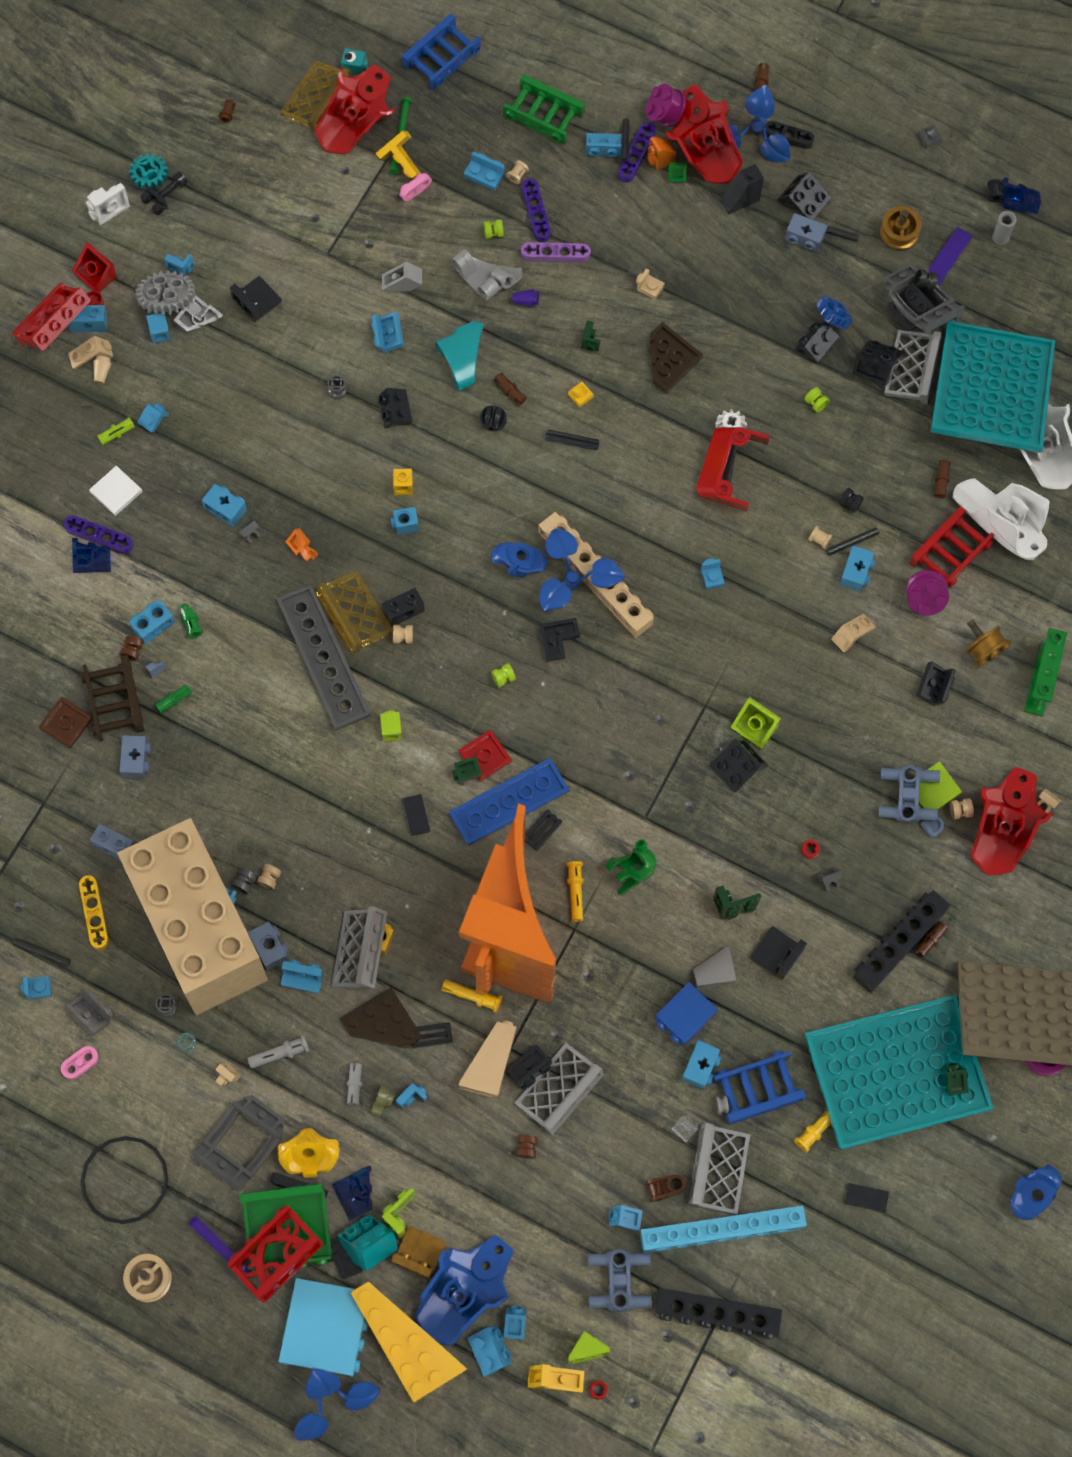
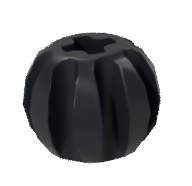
[480,405,507,431]

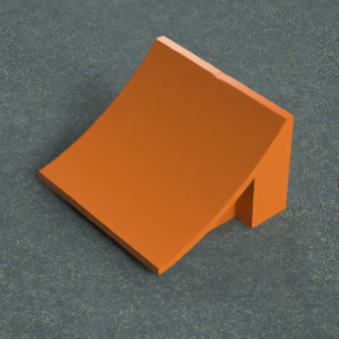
[459,804,556,1004]

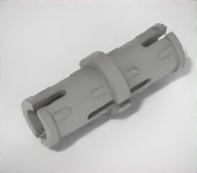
[346,1063,363,1105]

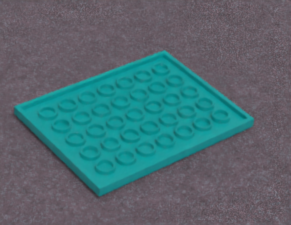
[930,321,1055,453]
[804,994,994,1150]

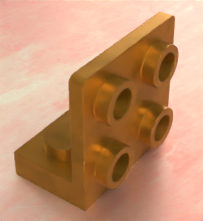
[391,1226,446,1280]

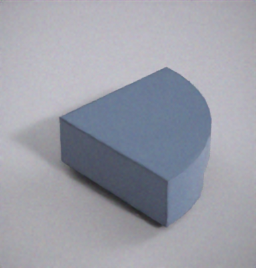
[146,660,167,678]

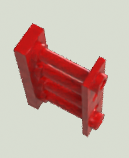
[909,506,995,589]

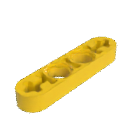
[79,875,109,950]

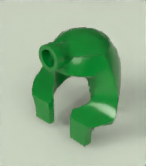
[604,839,657,895]

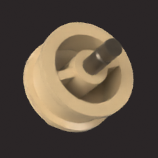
[123,1254,172,1303]

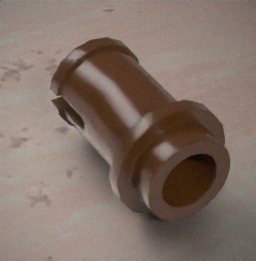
[219,99,236,123]

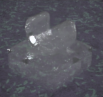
[672,1115,699,1143]

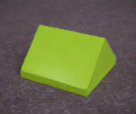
[730,697,781,749]
[568,1331,610,1365]

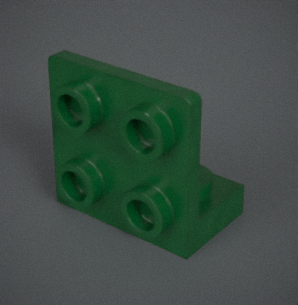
[713,885,762,920]

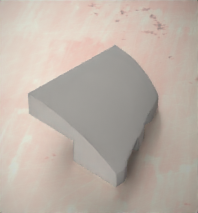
[172,295,223,333]
[693,946,736,989]

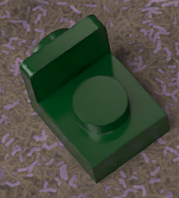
[581,320,600,351]
[452,756,482,786]
[941,1063,969,1096]

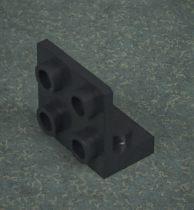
[778,172,831,220]
[230,276,282,322]
[887,282,936,331]
[852,340,903,385]
[710,737,768,792]
[751,926,807,980]

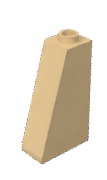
[459,1020,517,1100]

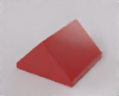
[72,242,117,293]

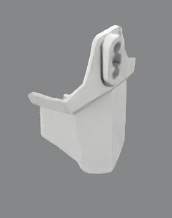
[1020,403,1072,490]

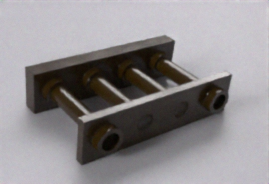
[81,655,145,741]

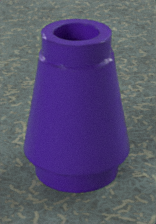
[512,289,539,307]

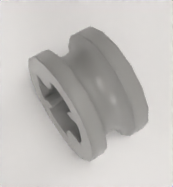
[716,1096,729,1115]

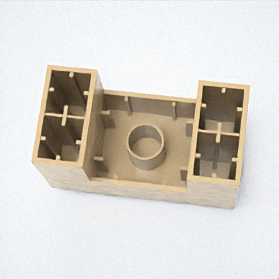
[117,818,268,1016]

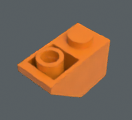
[647,137,676,171]

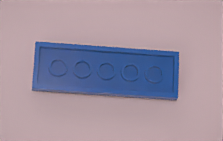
[449,758,569,846]

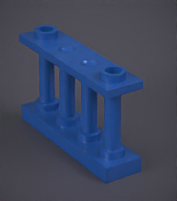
[402,13,481,90]
[712,1050,806,1125]

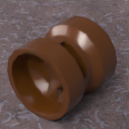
[119,636,144,661]
[516,1135,538,1159]

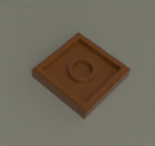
[39,697,93,749]

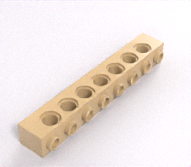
[538,512,654,638]

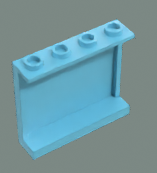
[279,1278,368,1378]

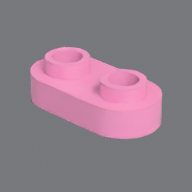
[400,173,432,201]
[61,1046,99,1080]

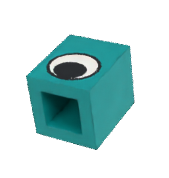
[341,48,369,76]

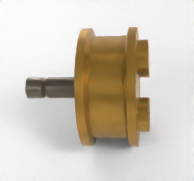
[880,206,922,250]
[965,619,1011,668]

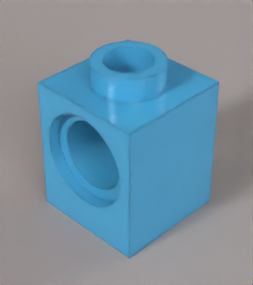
[146,313,171,343]
[390,507,419,535]

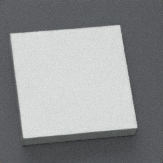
[89,466,142,516]

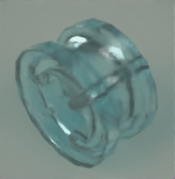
[177,1032,197,1052]

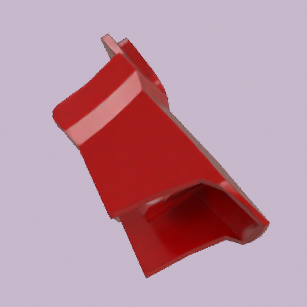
[315,65,395,154]
[665,85,743,183]
[970,767,1054,875]

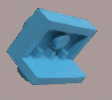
[371,311,404,353]
[281,960,324,994]
[467,1325,513,1377]

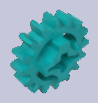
[129,153,168,190]

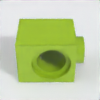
[380,710,402,742]

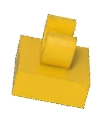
[568,382,594,408]

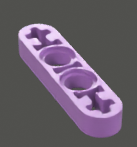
[521,242,591,262]

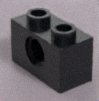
[382,588,425,627]

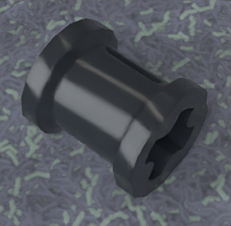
[987,179,1004,203]

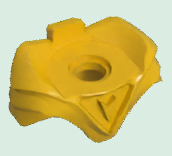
[278,1128,340,1178]

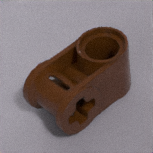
[645,1174,685,1202]

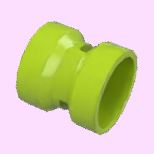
[483,219,504,239]
[804,387,830,413]
[491,663,516,688]

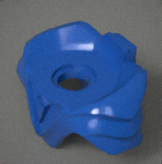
[491,542,547,578]
[1011,1164,1062,1220]

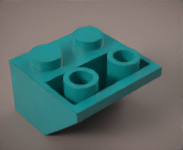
[337,1214,398,1271]

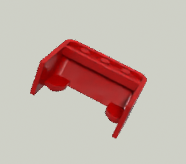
[696,427,770,511]

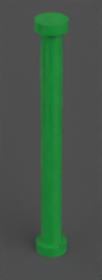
[389,97,412,175]

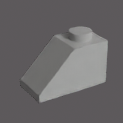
[382,262,422,292]

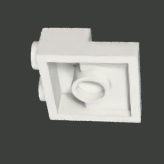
[85,183,130,225]

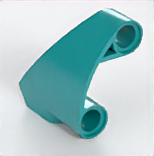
[435,321,484,391]

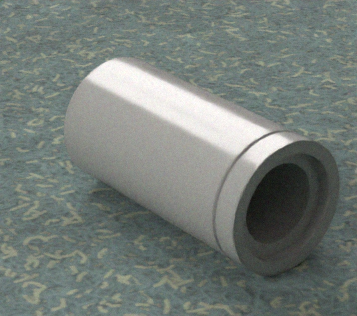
[992,211,1016,245]

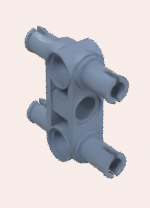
[879,765,940,823]
[588,1249,652,1312]

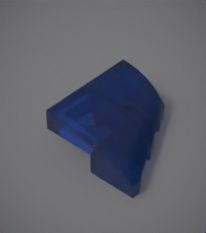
[1002,177,1041,214]
[72,538,111,573]
[332,1165,372,1221]

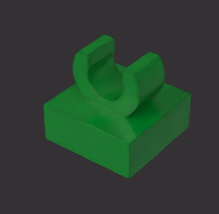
[668,162,687,182]

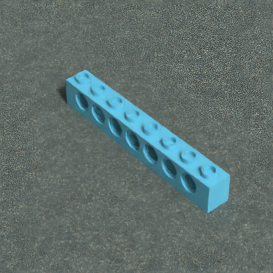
[640,1206,807,1253]

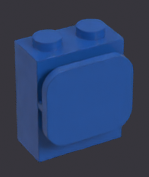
[655,982,718,1047]

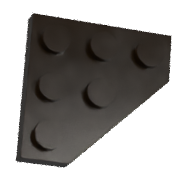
[650,322,703,394]
[340,987,422,1049]

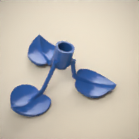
[730,85,790,162]
[540,529,625,612]
[294,1368,380,1441]

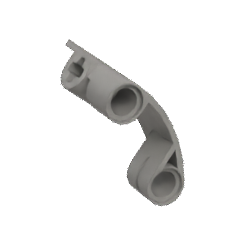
[451,249,523,300]

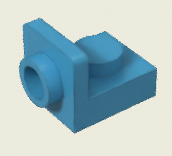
[164,254,194,276]
[700,558,725,590]
[21,976,52,1000]
[396,1083,427,1109]
[608,1205,643,1231]
[503,1305,527,1340]

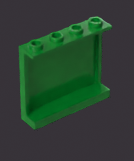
[239,1183,333,1271]

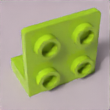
[382,1188,416,1240]

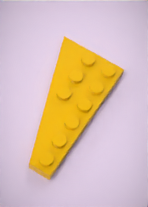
[350,1281,467,1403]

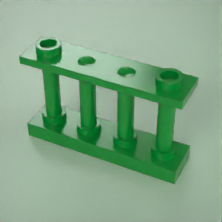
[503,74,585,145]
[1024,628,1068,717]

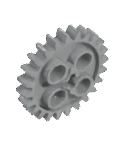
[136,270,195,315]

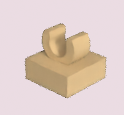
[1037,789,1061,813]
[215,1062,242,1086]

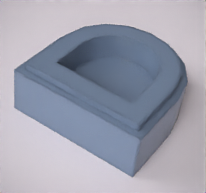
[920,817,944,839]

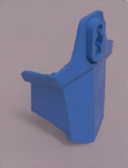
[415,1236,513,1345]

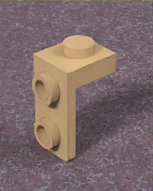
[68,336,113,369]
[831,614,876,652]

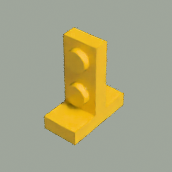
[376,131,421,179]
[527,1364,584,1393]

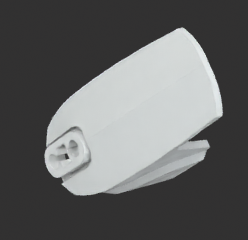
[953,478,1050,560]

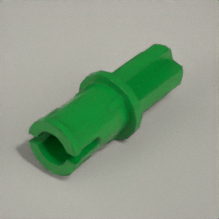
[154,685,192,714]

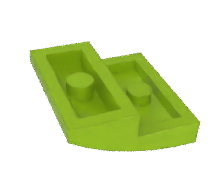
[919,761,962,810]

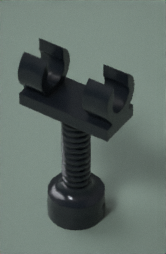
[140,172,188,215]

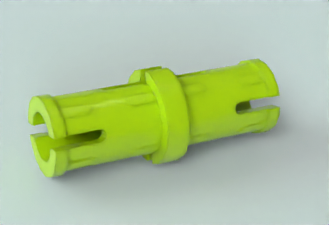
[97,418,135,445]

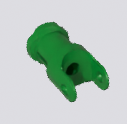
[180,603,204,639]

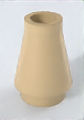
[93,356,111,384]

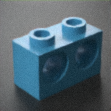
[129,600,175,645]

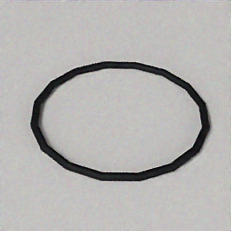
[80,1136,168,1224]

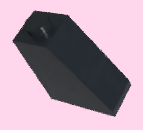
[720,164,764,214]

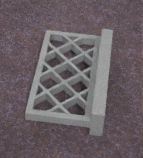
[884,330,941,404]
[331,906,388,989]
[515,1043,604,1136]
[687,1123,750,1215]

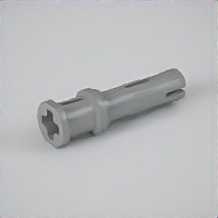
[248,1035,310,1069]

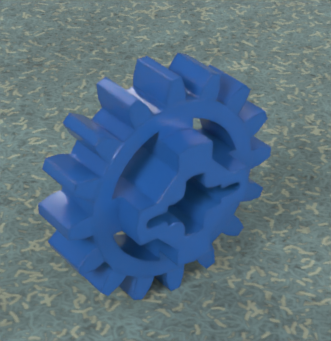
[816,296,853,329]

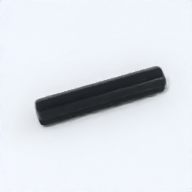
[545,429,600,450]

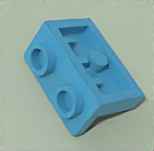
[586,133,622,157]
[463,152,505,191]

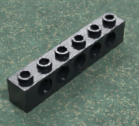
[853,890,951,993]
[655,1288,783,1339]

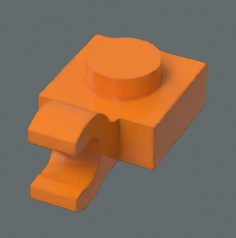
[285,528,318,561]

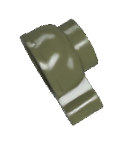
[370,1084,395,1117]

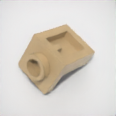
[636,268,665,300]

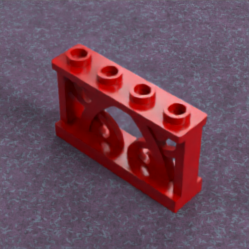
[11,283,91,351]
[227,1205,324,1303]

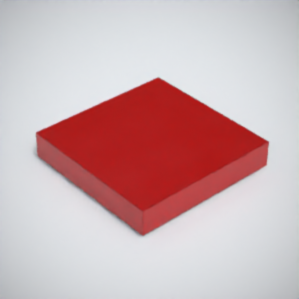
[459,730,512,782]

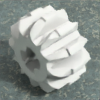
[715,409,747,428]

